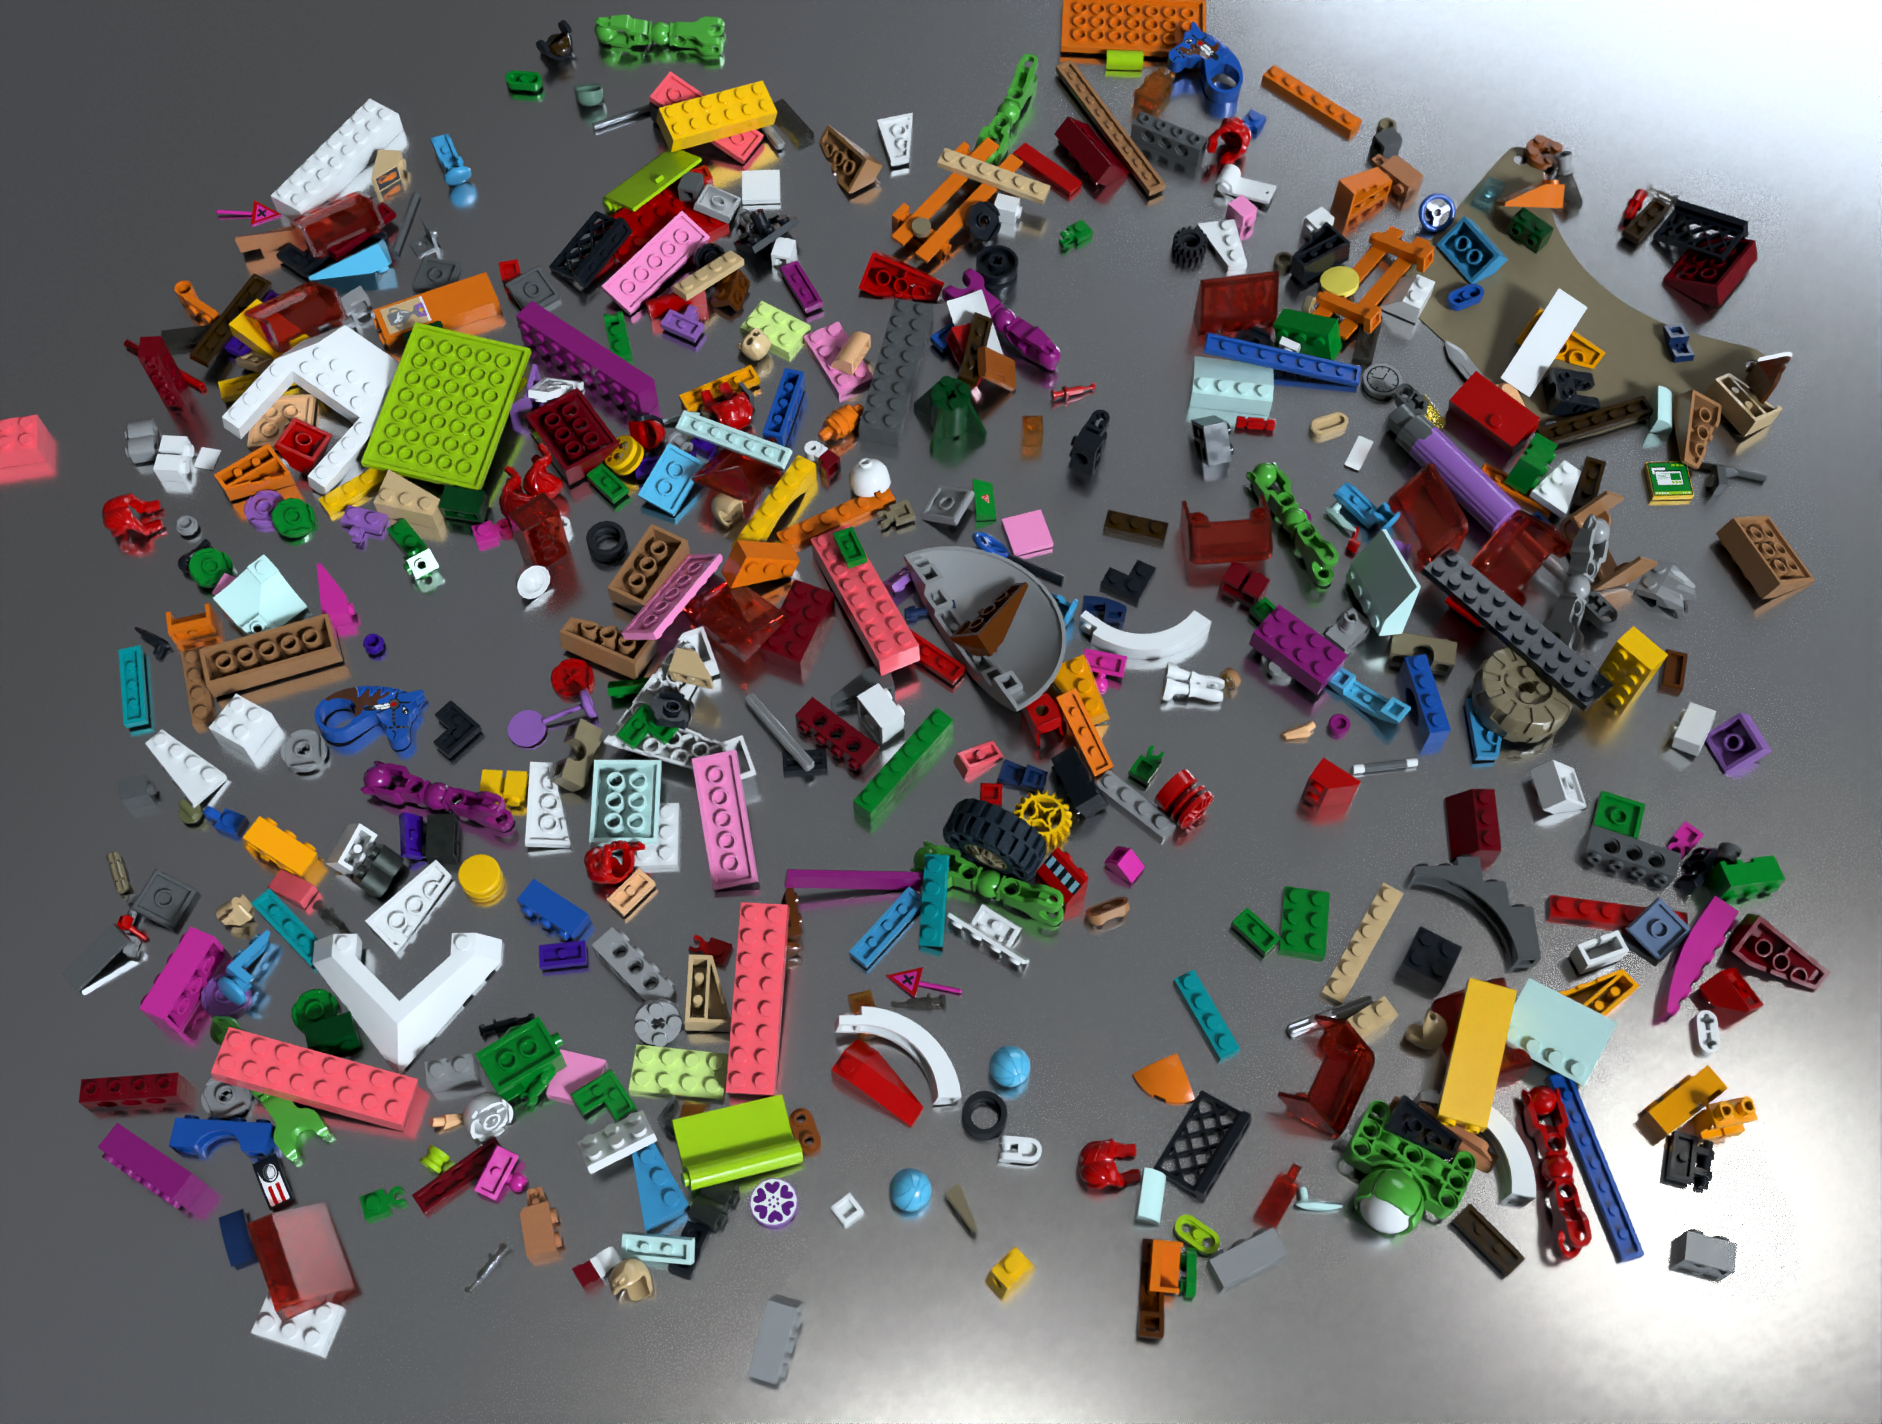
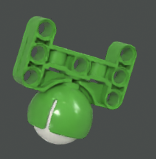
[1343,1100,1476,1235]

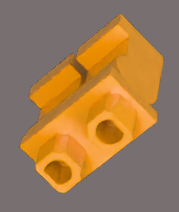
[1691,1096,1758,1142]

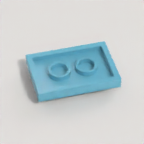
[638,443,705,516]

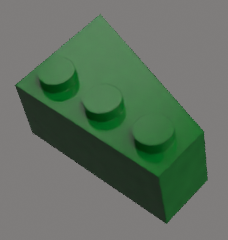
[1273,308,1342,361]
[1504,433,1558,495]
[1705,855,1786,903]

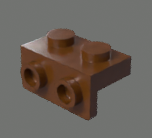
[710,269,750,312]

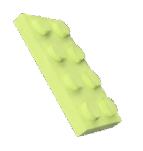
[629,1044,729,1102]

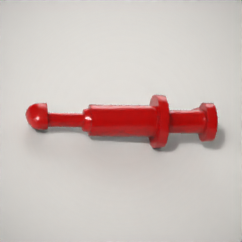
[1051,383,1096,400]

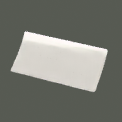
[947,289,1003,355]

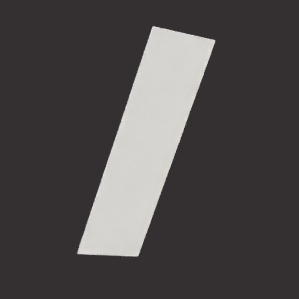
[1501,288,1588,397]

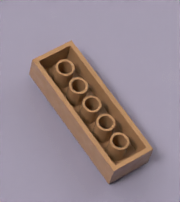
[199,613,343,698]

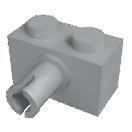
[1323,607,1371,654]

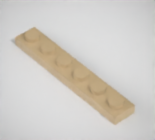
[937,148,1050,205]
[1320,882,1404,1005]

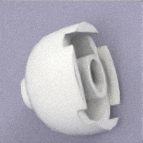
[849,458,891,497]
[463,1092,513,1142]

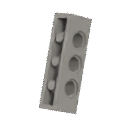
[591,927,676,1003]

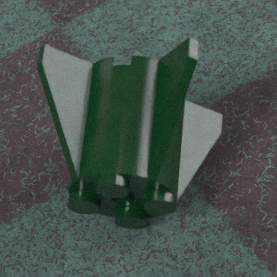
[914,376,987,453]

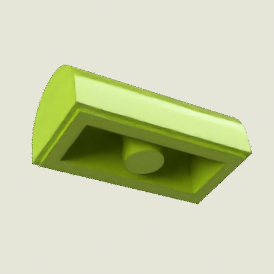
[1106,50,1143,70]

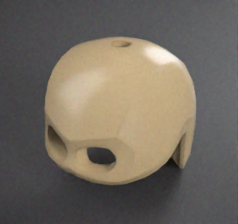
[736,328,771,361]
[711,490,746,526]
[1405,1009,1448,1050]
[609,1258,653,1301]

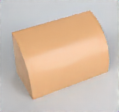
[831,331,871,376]

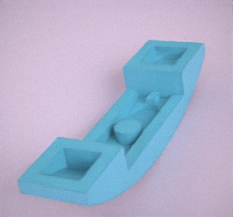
[1328,668,1411,724]

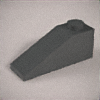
[831,665,895,711]

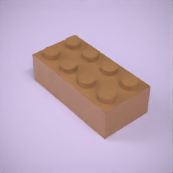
[607,524,690,613]

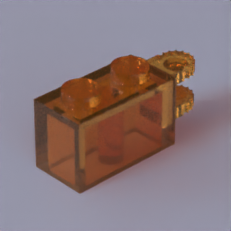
[1133,66,1175,115]

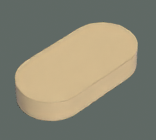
[1309,412,1348,438]

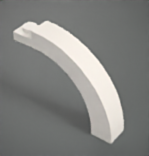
[1079,610,1212,660]
[834,1006,961,1105]
[1415,1089,1536,1203]

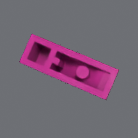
[317,563,355,627]

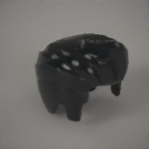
[693,243,725,270]

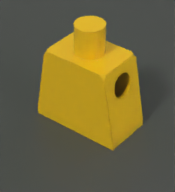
[985,1246,1035,1301]

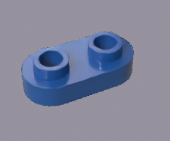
[1447,284,1484,311]

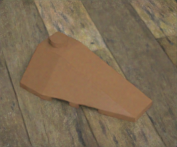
[819,125,883,194]
[1672,389,1722,469]

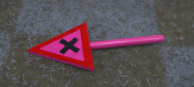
[216,200,282,226]
[886,967,962,998]

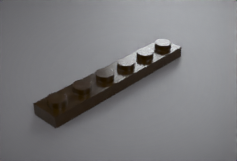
[190,273,272,368]
[1535,395,1653,444]

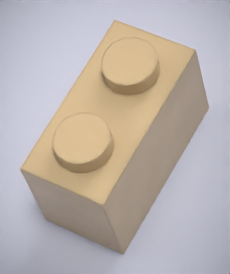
[1342,996,1399,1047]

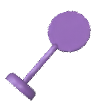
[508,688,598,747]

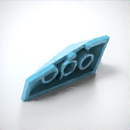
[308,239,392,281]

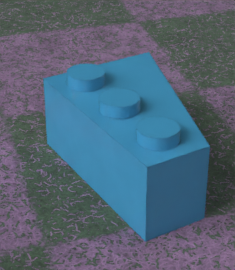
[632,1143,690,1234]

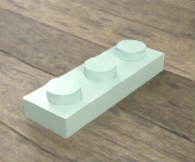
[621,1231,695,1265]

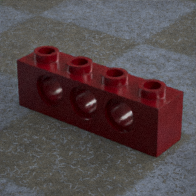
[137,336,188,406]
[795,697,880,774]
[79,1072,188,1111]

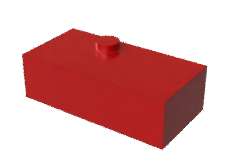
[1448,371,1540,456]

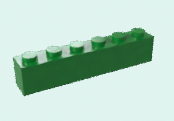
[853,707,954,824]

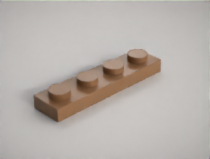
[181,647,216,730]

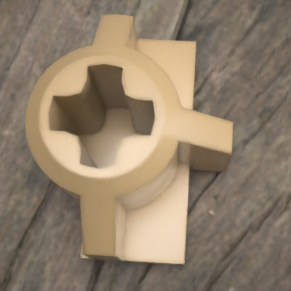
[216,894,253,926]

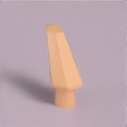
[1280,721,1316,740]
[430,1113,463,1129]

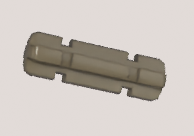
[106,852,130,894]

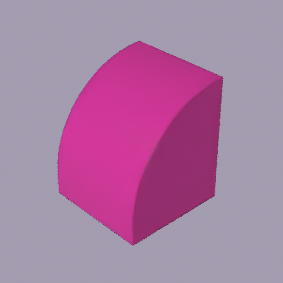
[1104,846,1145,883]

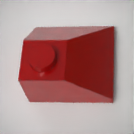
[274,417,332,475]
[1699,967,1764,1012]

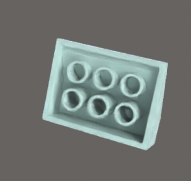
[1189,356,1274,416]
[1346,529,1421,636]
[589,760,662,852]
[1505,978,1617,1086]

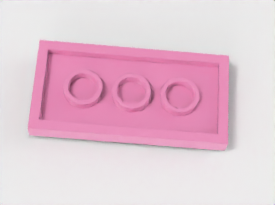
[803,321,873,398]

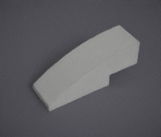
[317,286,372,334]

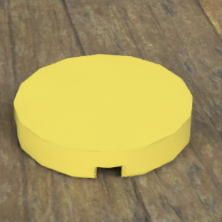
[1320,266,1359,297]

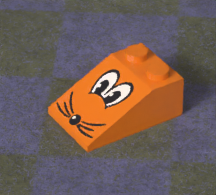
[1495,180,1565,208]

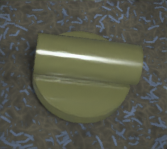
[178,799,203,824]

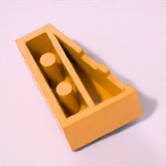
[243,816,317,879]
[1641,1065,1728,1141]

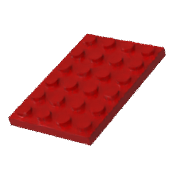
[593,177,729,267]

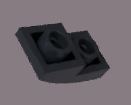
[1677,847,1718,889]

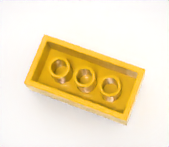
[1598,626,1668,711]

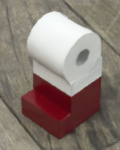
[804,441,841,480]
[572,1246,622,1293]

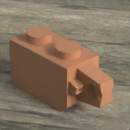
[1370,154,1424,200]
[520,1187,563,1262]

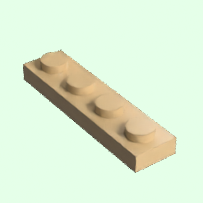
[673,250,744,301]

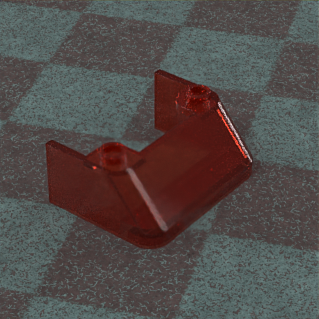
[1180,495,1273,565]
[1277,1014,1375,1135]

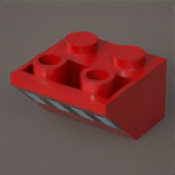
[1035,847,1089,912]

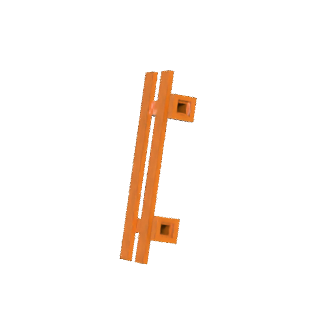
[891,137,1023,263]
[1312,226,1434,340]

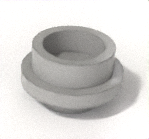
[176,515,198,536]

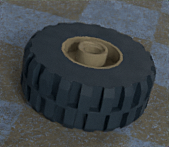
[943,798,1047,882]

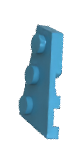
[1465,698,1502,760]

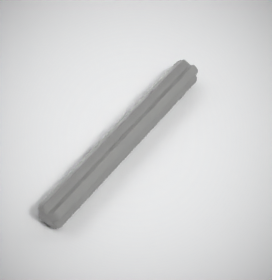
[744,693,815,771]

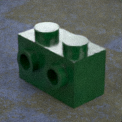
[1506,207,1554,254]
[438,485,490,523]
[303,1011,361,1055]

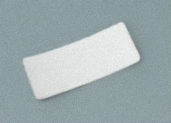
[1344,436,1373,471]

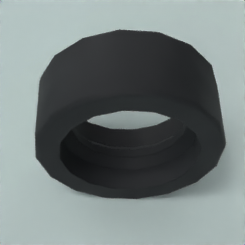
[586,521,628,562]
[962,1091,1008,1140]

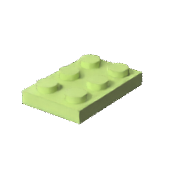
[740,301,811,357]

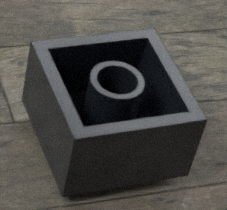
[1396,926,1463,995]

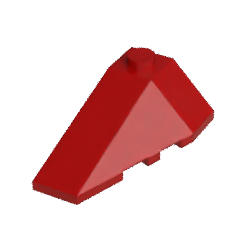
[858,249,945,301]
[831,1039,924,1128]

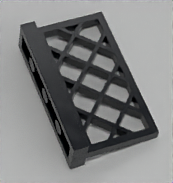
[1653,200,1749,262]
[549,211,632,288]
[1153,1090,1252,1202]

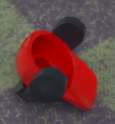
[628,412,666,458]

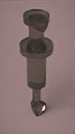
[1647,184,1687,207]
[312,899,356,934]
[891,993,946,1009]
[465,1241,511,1293]

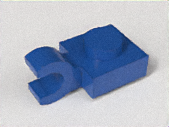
[1242,109,1267,133]
[202,806,248,838]

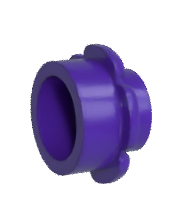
[363,634,385,654]

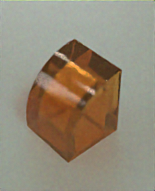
[679,1099,710,1118]

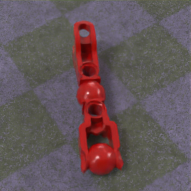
[1520,1085,1592,1259]

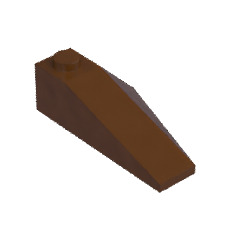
[1745,351,1792,404]

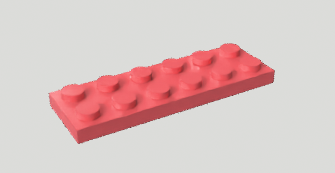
[649,71,764,164]

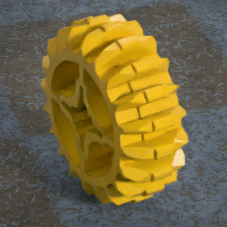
[1013,790,1072,848]

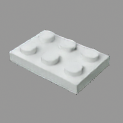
[633,803,680,869]
[577,1110,658,1174]
[251,1284,343,1357]

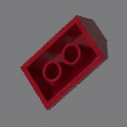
[1444,789,1502,861]

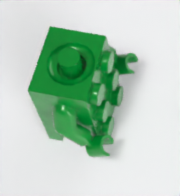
[475,1016,567,1107]

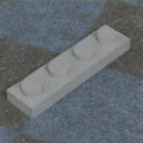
[1097,770,1177,842]

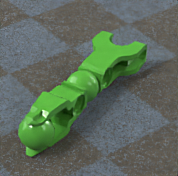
[594,15,725,56]
[971,53,1038,167]
[1246,462,1339,586]
[910,841,1064,926]
[210,1016,331,1162]

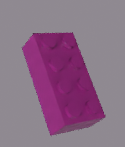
[1249,604,1348,695]
[98,1123,208,1210]

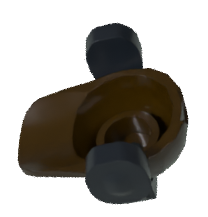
[536,20,573,62]

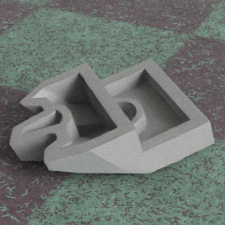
[1636,559,1696,610]

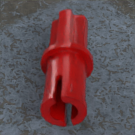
[1623,189,1647,220]

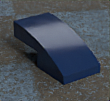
[1663,324,1695,363]
[1082,595,1127,620]
[997,759,1048,793]
[219,1208,257,1267]

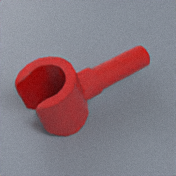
[1346,527,1361,554]
[117,915,148,941]

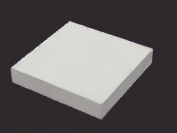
[742,170,780,205]

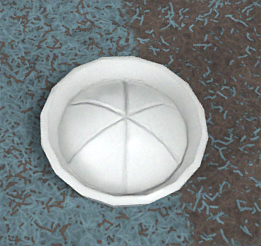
[515,564,550,599]

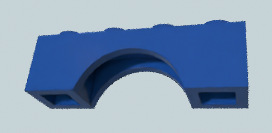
[1400,654,1451,745]
[169,1115,276,1158]

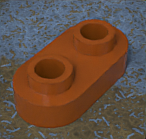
[789,1108,822,1156]

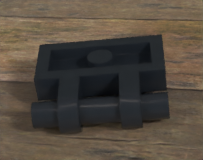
[1666,1130,1715,1189]

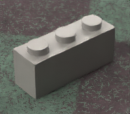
[1206,1227,1288,1292]

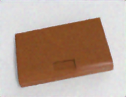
[977,346,1016,391]

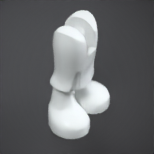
[1161,662,1225,702]

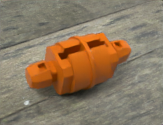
[817,404,864,441]

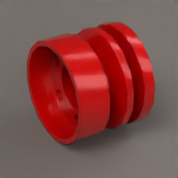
[1154,769,1214,829]

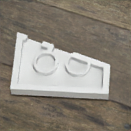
[877,113,913,166]
[1197,219,1247,271]
[528,377,584,402]
[1530,460,1581,519]

